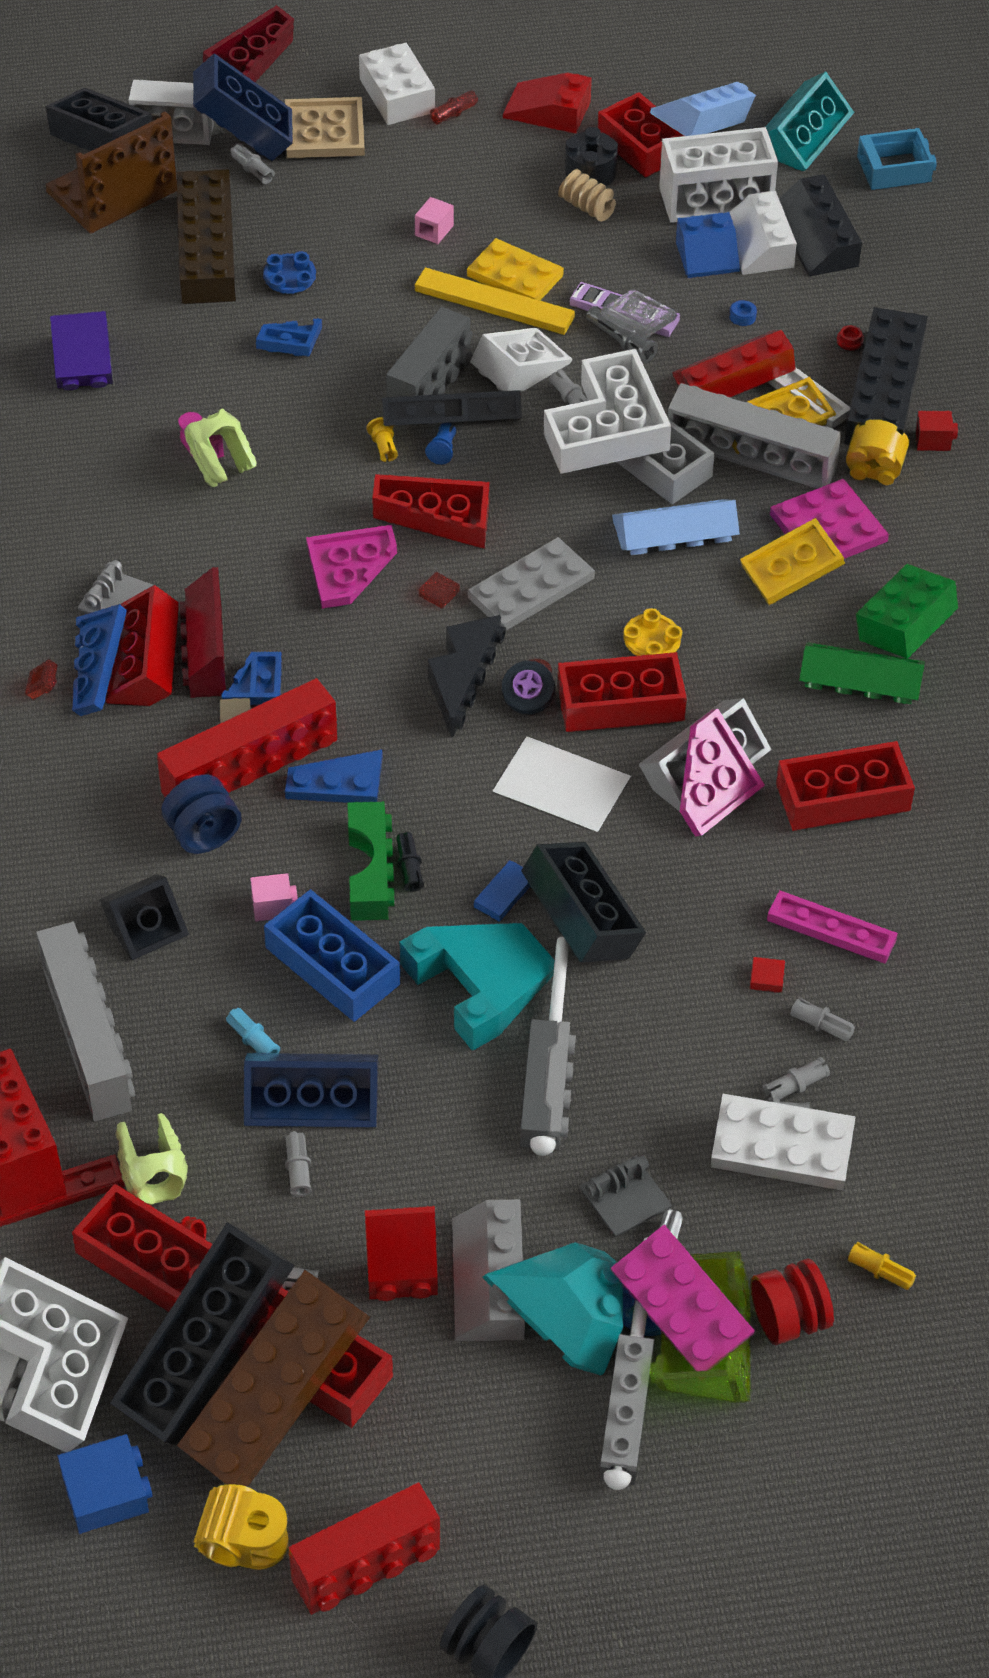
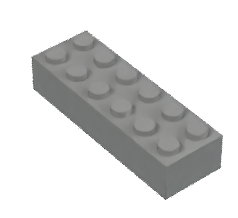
[668,383,840,489]
[36,921,135,1122]

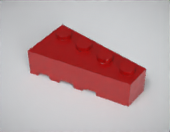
[372,474,490,549]

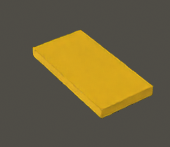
[732,377,836,454]

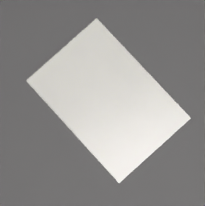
[493,736,631,832]

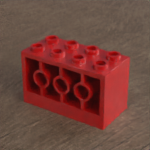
[0,1048,66,1217]

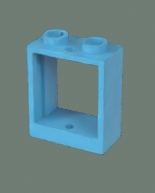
[857,128,937,190]

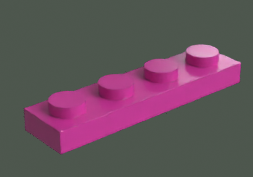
[767,890,898,964]

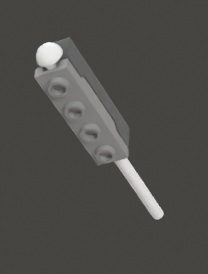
[520,937,576,1156]
[600,1237,654,1490]

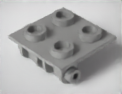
[78,560,153,613]

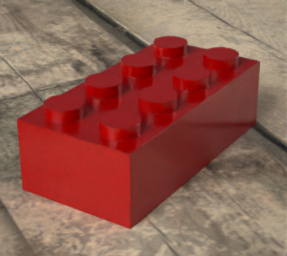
[557,652,687,732]
[776,741,915,831]
[288,1482,440,1615]

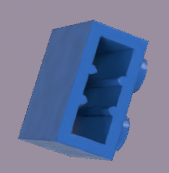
[57,1434,153,1534]

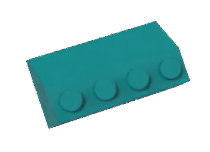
[765,71,854,171]

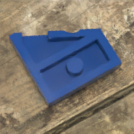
[222,652,282,705]

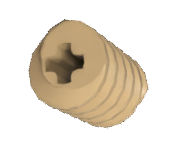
[558,169,616,222]

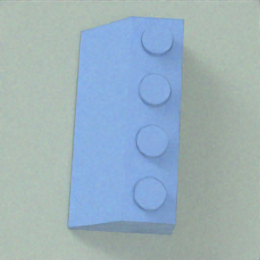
[650,82,756,136]
[612,499,740,555]

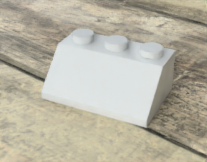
[730,191,797,275]

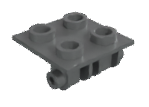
[579,1155,672,1237]

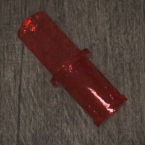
[430,90,478,125]

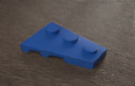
[285,750,383,803]

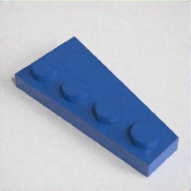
[72,604,127,716]

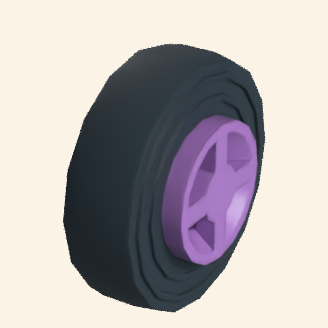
[502,661,555,715]

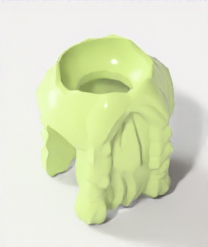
[184,409,257,487]
[116,1113,188,1205]

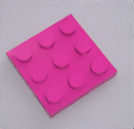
[770,479,889,559]

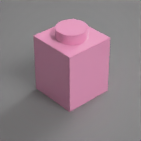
[415,197,454,244]
[250,873,298,922]

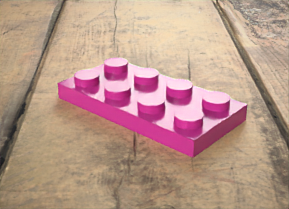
[611,1224,755,1377]

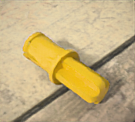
[848,1242,916,1290]

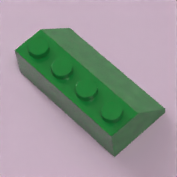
[799,642,925,704]

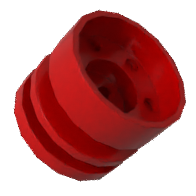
[750,1258,834,1346]

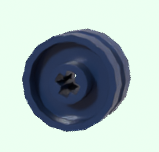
[161,774,242,854]

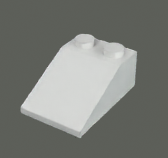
[470,328,572,391]

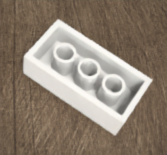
[711,1094,856,1191]

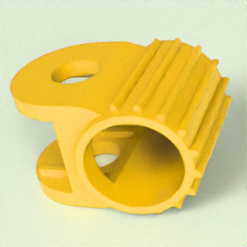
[194,1484,289,1570]

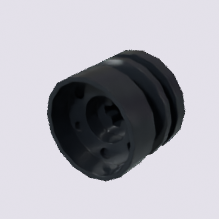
[440,1584,537,1678]

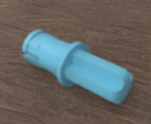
[226,1008,280,1053]

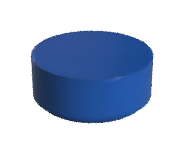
[729,300,757,326]

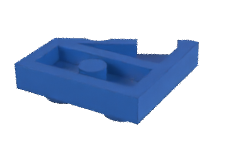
[256,318,322,357]

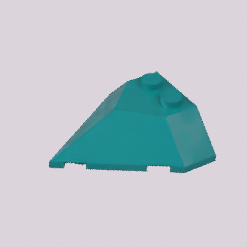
[482,1242,623,1375]

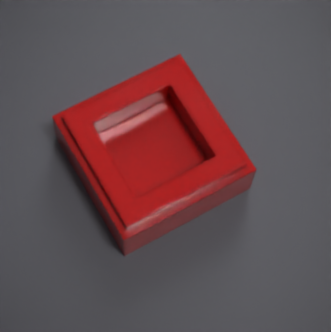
[750,957,785,993]

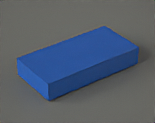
[474,860,531,922]

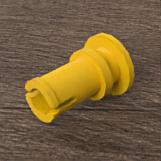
[366,417,398,462]

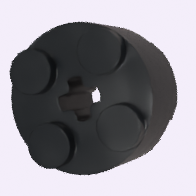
[565,127,618,186]

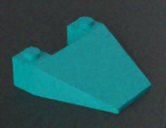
[399,923,555,1051]

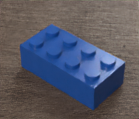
[264,889,400,1022]

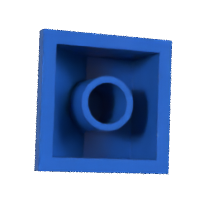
[676,212,740,278]

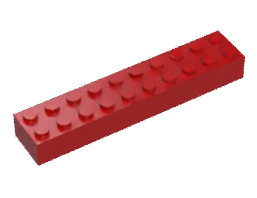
[72,1184,393,1428]

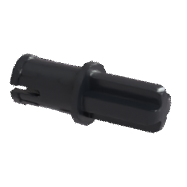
[396,832,424,892]

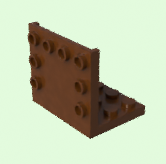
[46,111,177,234]

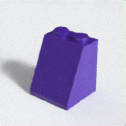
[50,311,113,390]

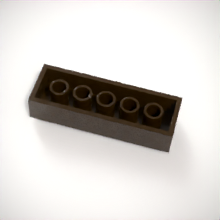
[176,169,236,304]

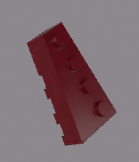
[203,5,294,82]

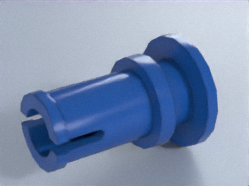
[425,423,456,465]

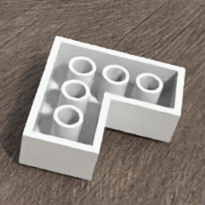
[544,349,671,474]
[0,1257,128,1452]

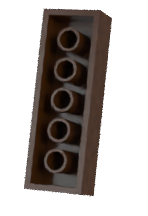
[177,1270,370,1487]

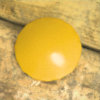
[623,608,682,656]

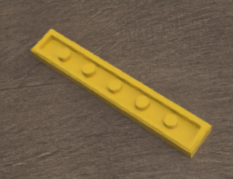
[415,267,575,335]

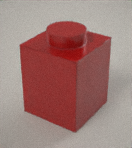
[915,411,958,451]

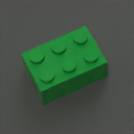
[856,564,958,659]

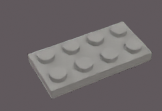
[468,537,595,631]

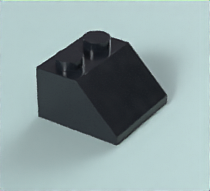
[99,874,189,960]

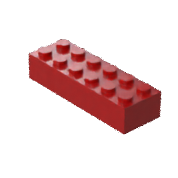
[157,678,337,797]

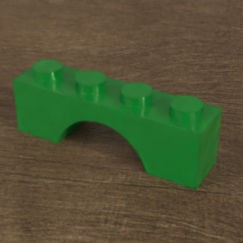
[348,801,395,921]

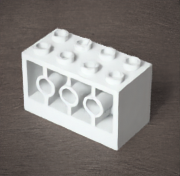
[659,127,778,223]

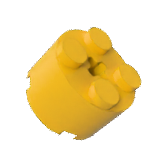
[846,419,909,485]

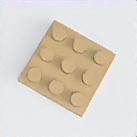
[285,97,365,158]

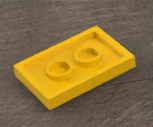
[467,238,564,301]
[740,518,845,605]

